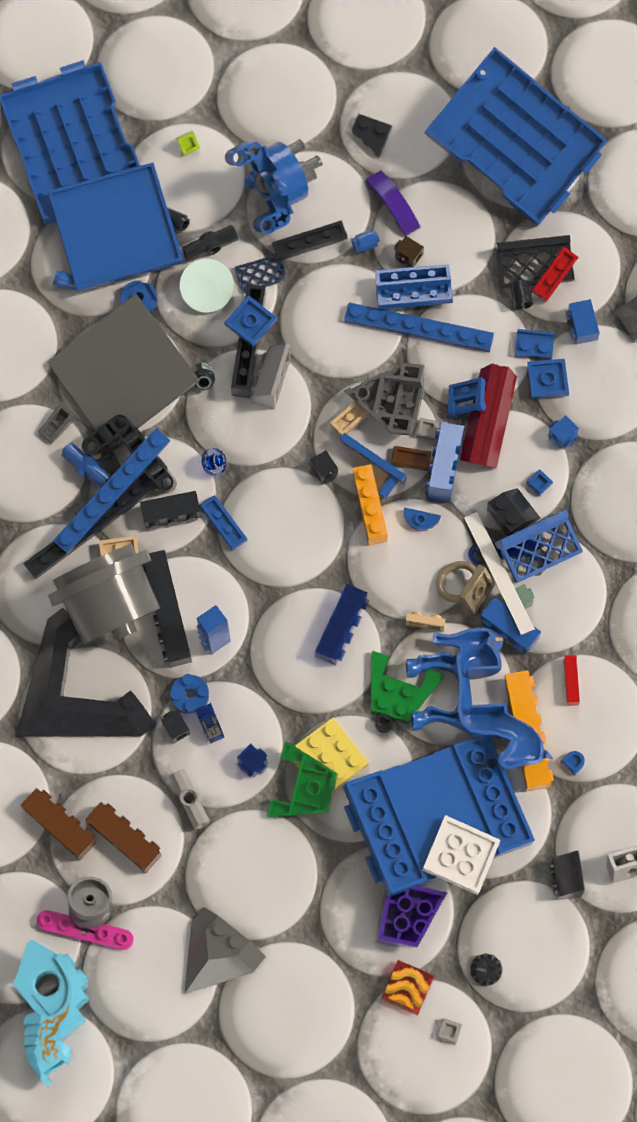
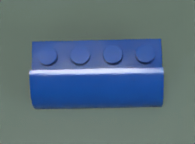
[375,264,453,309]

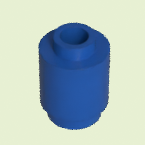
[351,229,380,253]

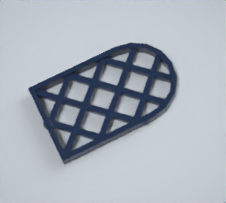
[235,257,285,294]

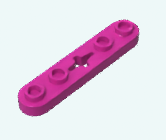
[36,910,134,950]

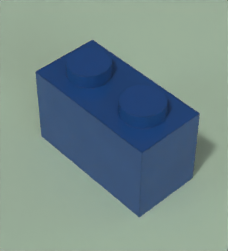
[565,299,600,344]

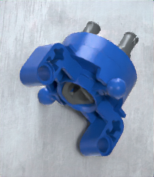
[225,139,323,234]

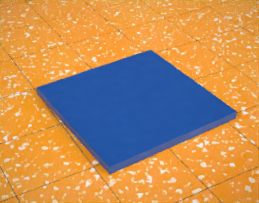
[47,162,184,292]

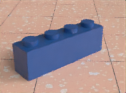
[196,605,231,654]

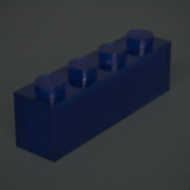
[315,584,370,665]

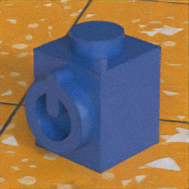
[548,415,579,449]

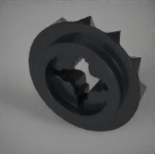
[470,953,503,986]

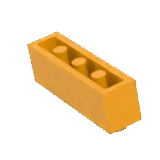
[353,464,388,546]

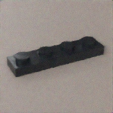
[272,220,348,261]

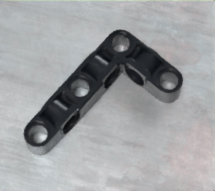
[82,414,177,492]

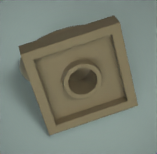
[436,561,495,616]

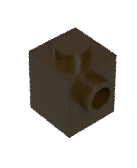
[394,236,424,267]

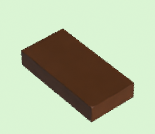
[391,446,431,471]

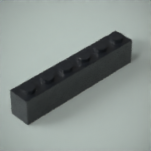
[231,284,266,398]
[142,549,192,668]

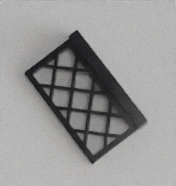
[495,235,575,289]

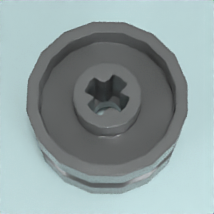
[68,877,112,929]

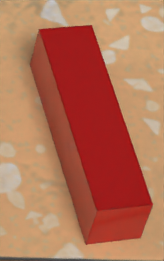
[563,655,580,706]

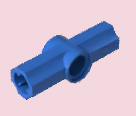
[61,443,112,489]

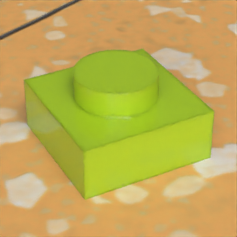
[176,131,200,156]

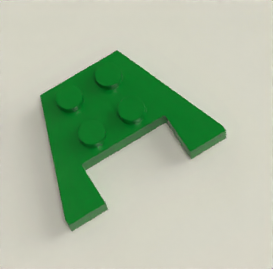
[371,651,444,724]
[267,741,338,817]

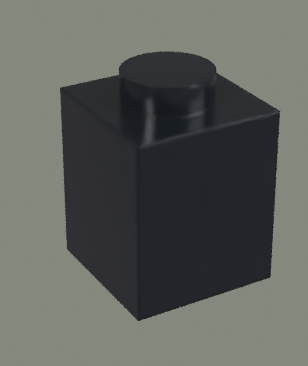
[310,450,338,484]
[161,710,191,744]

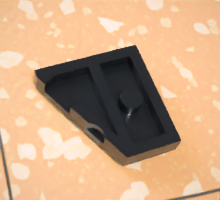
[352,113,392,158]

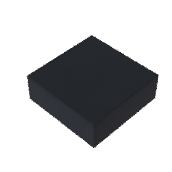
[97,452,121,475]

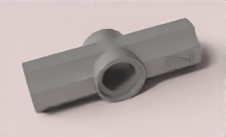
[169,769,210,830]

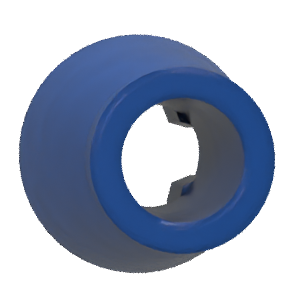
[52,271,76,290]

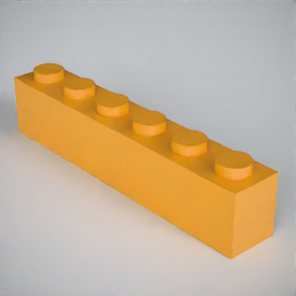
[504,670,554,792]

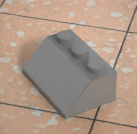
[251,344,291,409]

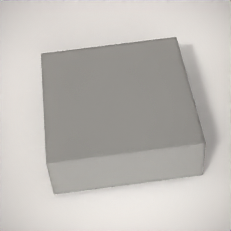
[416,418,439,441]
[437,1018,462,1044]

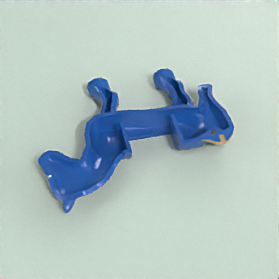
[406,628,553,770]

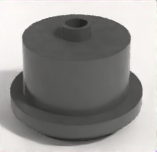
[48,544,160,644]

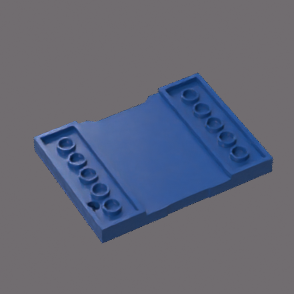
[424,47,608,226]
[0,60,140,225]
[343,737,535,897]

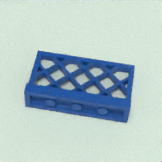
[495,510,583,583]

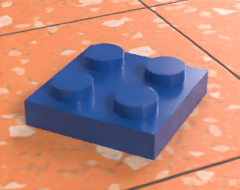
[224,295,277,347]
[527,358,569,399]

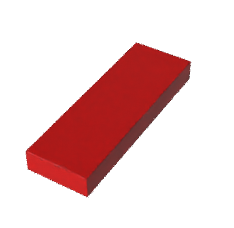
[532,247,579,303]

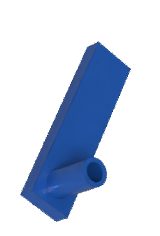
[340,433,407,499]

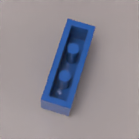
[480,597,541,654]

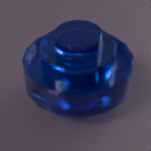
[201,448,227,476]

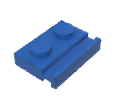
[514,329,554,360]

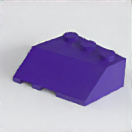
[375,886,448,948]

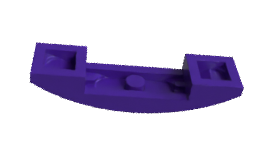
[366,170,421,236]

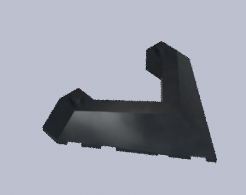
[16,608,156,737]

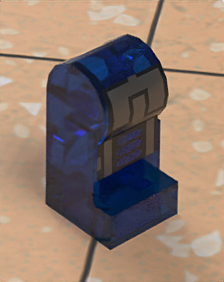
[195,703,225,744]

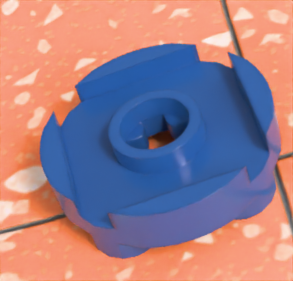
[120,280,158,313]
[170,674,209,714]

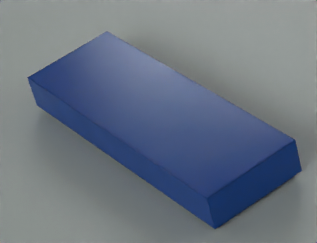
[199,495,248,551]

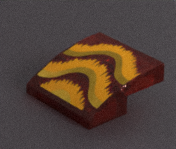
[381,960,435,1016]

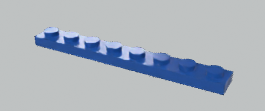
[345,302,494,352]
[53,428,171,554]

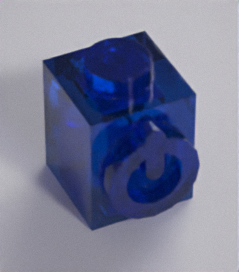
[236,743,268,777]

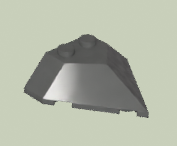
[344,363,425,436]
[184,907,266,995]

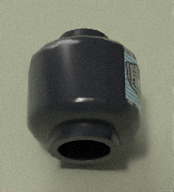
[192,363,215,390]

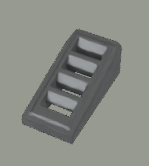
[37,403,78,444]

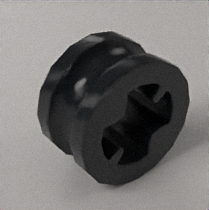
[375,714,392,733]

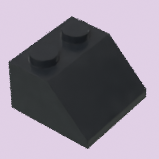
[487,488,540,536]
[549,851,585,900]

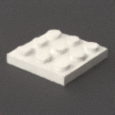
[422,815,500,895]

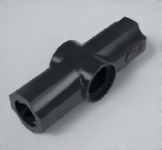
[182,224,239,262]

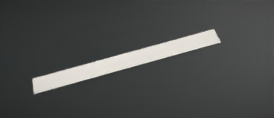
[464,512,535,635]

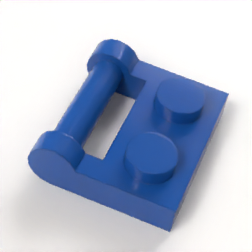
[448,377,486,418]

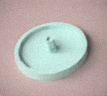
[180,259,234,313]

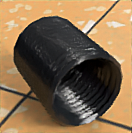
[510,280,534,310]

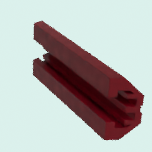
[460,363,517,468]

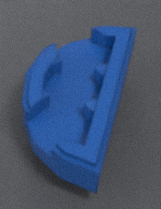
[404,507,441,531]

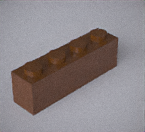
[21,788,96,860]
[85,802,162,873]

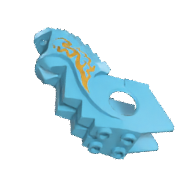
[12,939,90,1087]

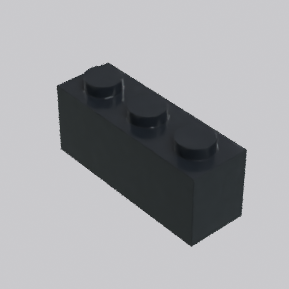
[140,491,201,530]

